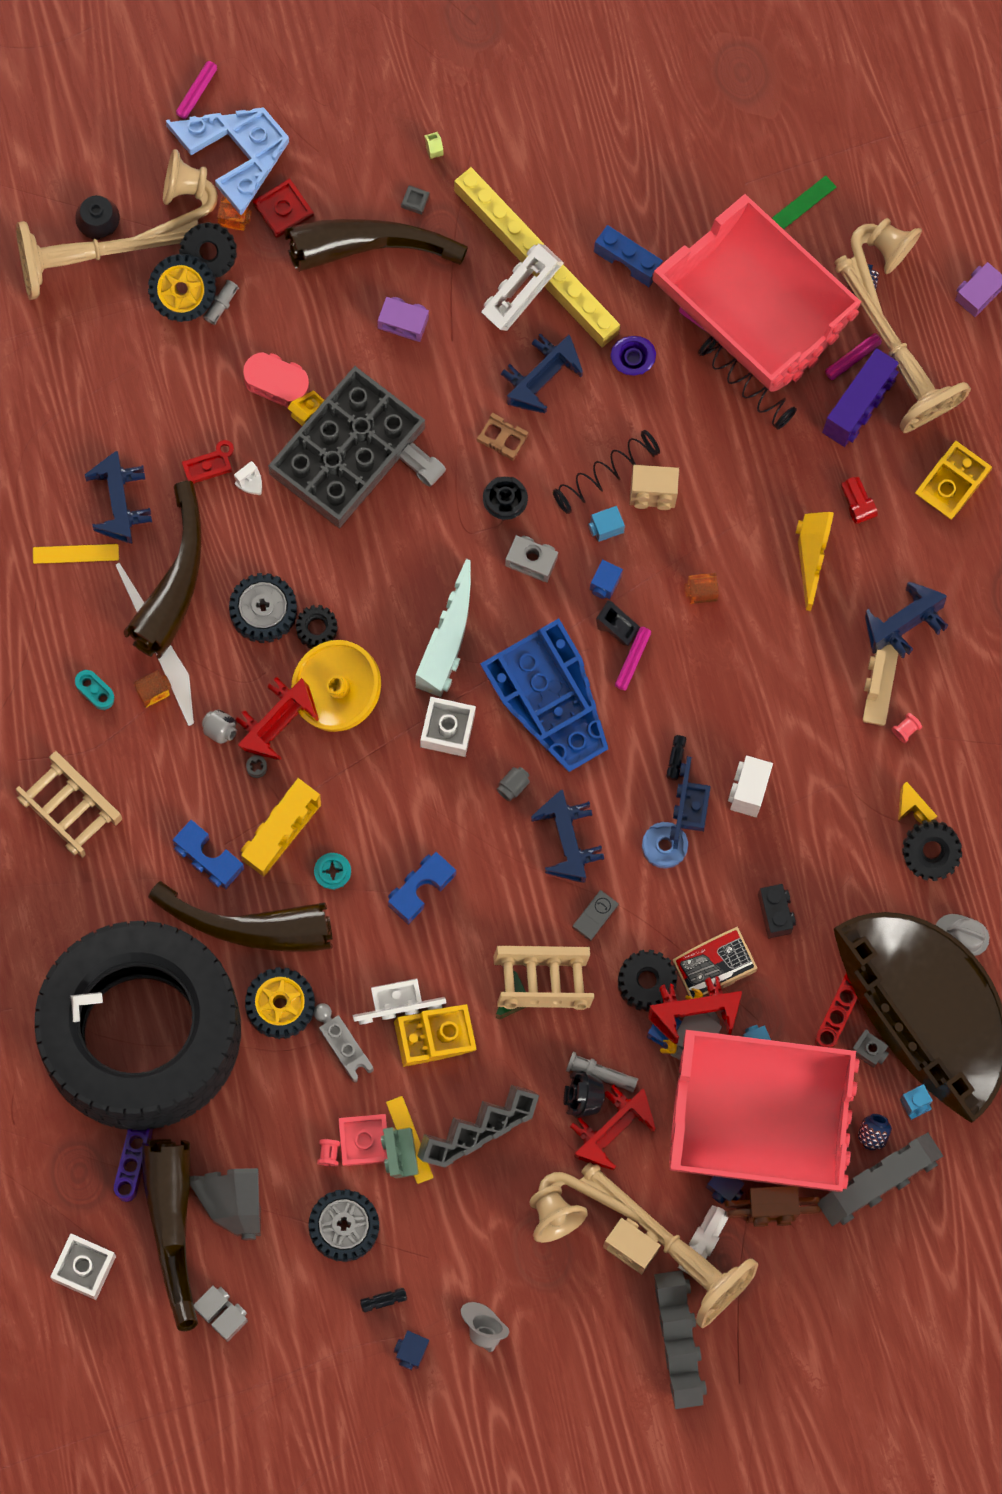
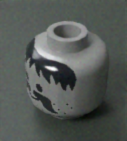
[202,709,237,744]

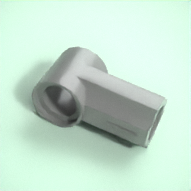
[399,443,446,487]

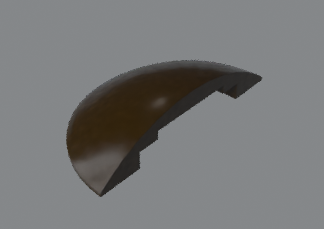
[834,912,1002,1123]

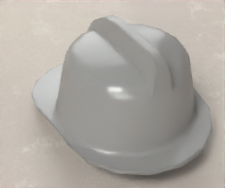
[936,914,990,956]
[461,1302,509,1352]

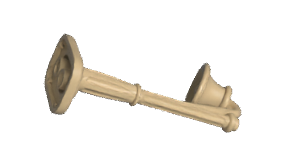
[16,149,218,300]
[834,218,971,433]
[529,1162,758,1328]

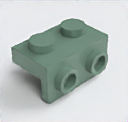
[381,1127,419,1179]

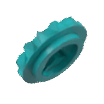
[314,853,351,890]

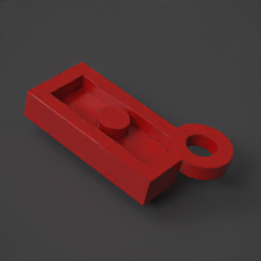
[182,440,234,484]

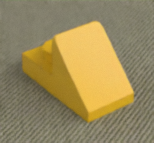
[288,390,325,426]
[898,782,937,824]

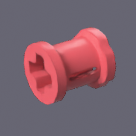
[892,713,922,743]
[317,1139,340,1166]

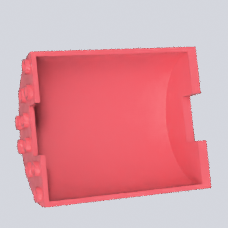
[652,194,861,392]
[669,1030,859,1192]

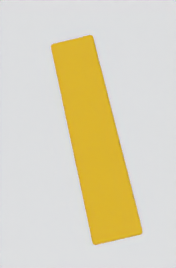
[33,544,119,564]
[386,1096,433,1184]

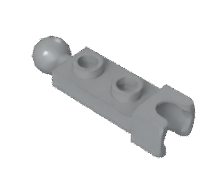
[313,1003,374,1083]

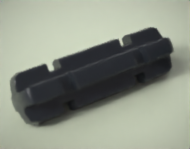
[666,735,686,780]
[360,1288,407,1312]

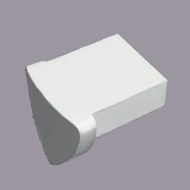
[234,461,262,495]
[71,992,103,1022]

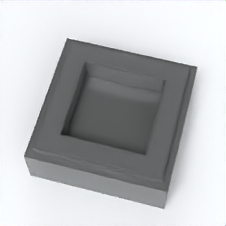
[401,185,430,215]

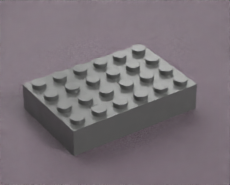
[268,366,425,529]

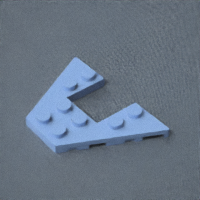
[166,107,289,215]

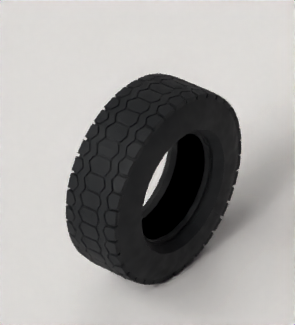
[34,921,241,1130]

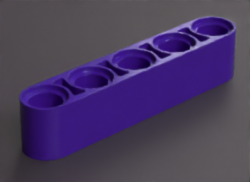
[114,1128,153,1202]

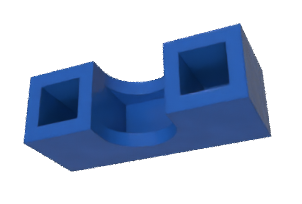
[594,225,663,287]
[173,820,244,890]
[388,852,456,925]

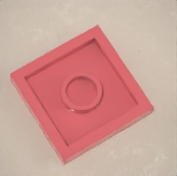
[339,1114,388,1166]

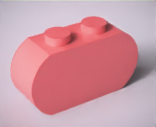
[244,352,309,408]

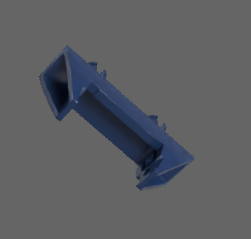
[501,334,583,413]
[85,451,152,544]
[865,582,948,658]
[531,790,604,883]

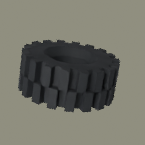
[179,222,237,279]
[902,820,962,881]
[618,950,677,1011]

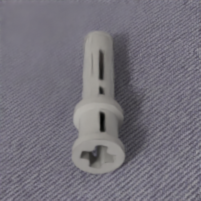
[566,1052,638,1092]

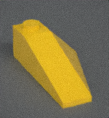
[795,512,834,611]

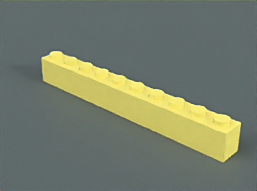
[454,167,620,348]

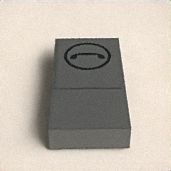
[572,890,619,941]

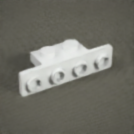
[352,978,446,1025]

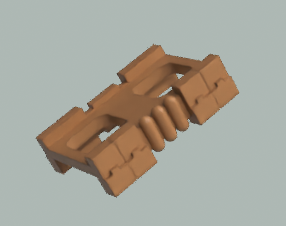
[477,413,529,461]

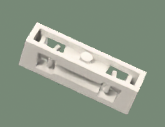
[481,243,564,331]

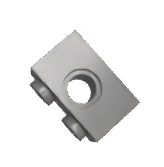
[505,535,558,583]

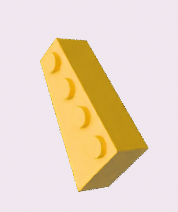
[241,778,321,877]

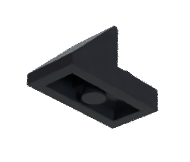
[596,600,640,646]

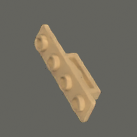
[863,645,898,726]

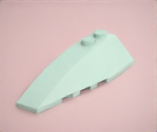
[415,559,471,697]

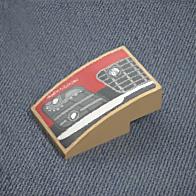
[672,926,758,998]

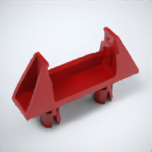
[236,677,319,760]
[648,976,742,1044]
[570,1084,656,1171]

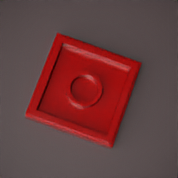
[252,178,314,238]

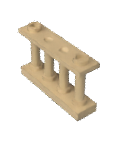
[16,751,122,858]
[493,946,594,1010]

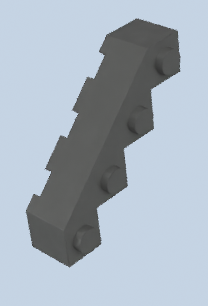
[417,1085,539,1167]
[817,1133,943,1226]
[654,1270,707,1409]

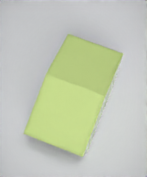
[424,132,443,159]

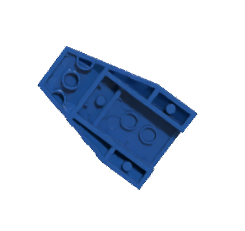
[480,618,608,772]

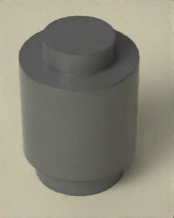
[496,767,530,801]

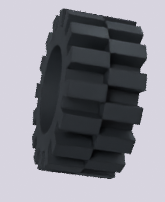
[296,605,338,648]

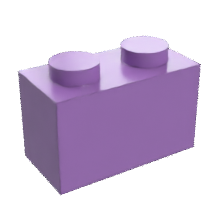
[955,262,1002,317]
[378,297,429,342]

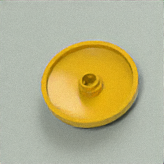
[291,640,381,732]

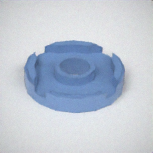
[642,822,688,869]

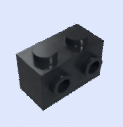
[758,884,796,939]

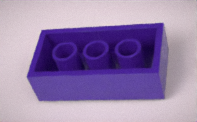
[822,348,899,447]

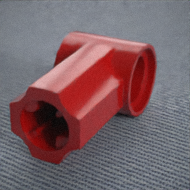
[841,477,878,524]

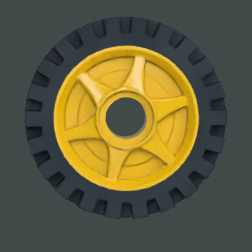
[148,254,216,322]
[245,967,315,1039]

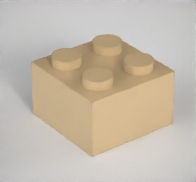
[630,465,679,510]
[603,1218,661,1275]

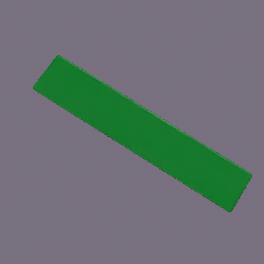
[772,176,836,229]

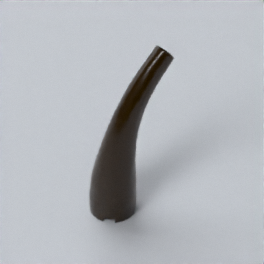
[285,219,468,272]
[124,481,201,659]
[148,881,333,952]
[142,1139,198,1331]

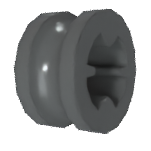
[246,755,267,778]

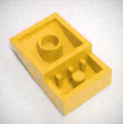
[915,440,992,520]
[394,1004,477,1067]

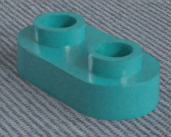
[75,670,115,710]

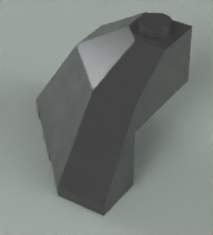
[190,1168,261,1240]

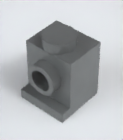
[851,1029,889,1068]

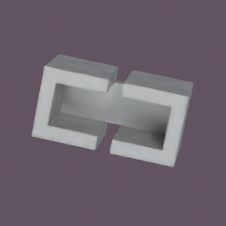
[194,1286,248,1342]

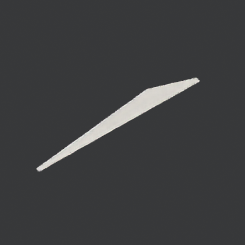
[116,563,194,726]

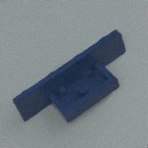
[669,756,711,849]

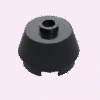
[75,195,120,240]
[483,477,528,520]
[563,1071,605,1118]

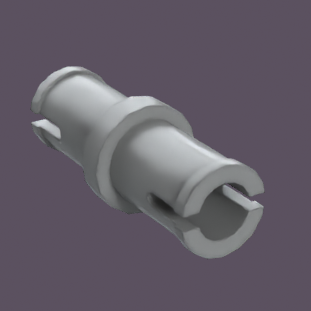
[203,280,239,325]

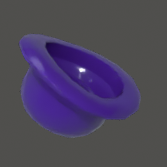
[611,336,656,376]

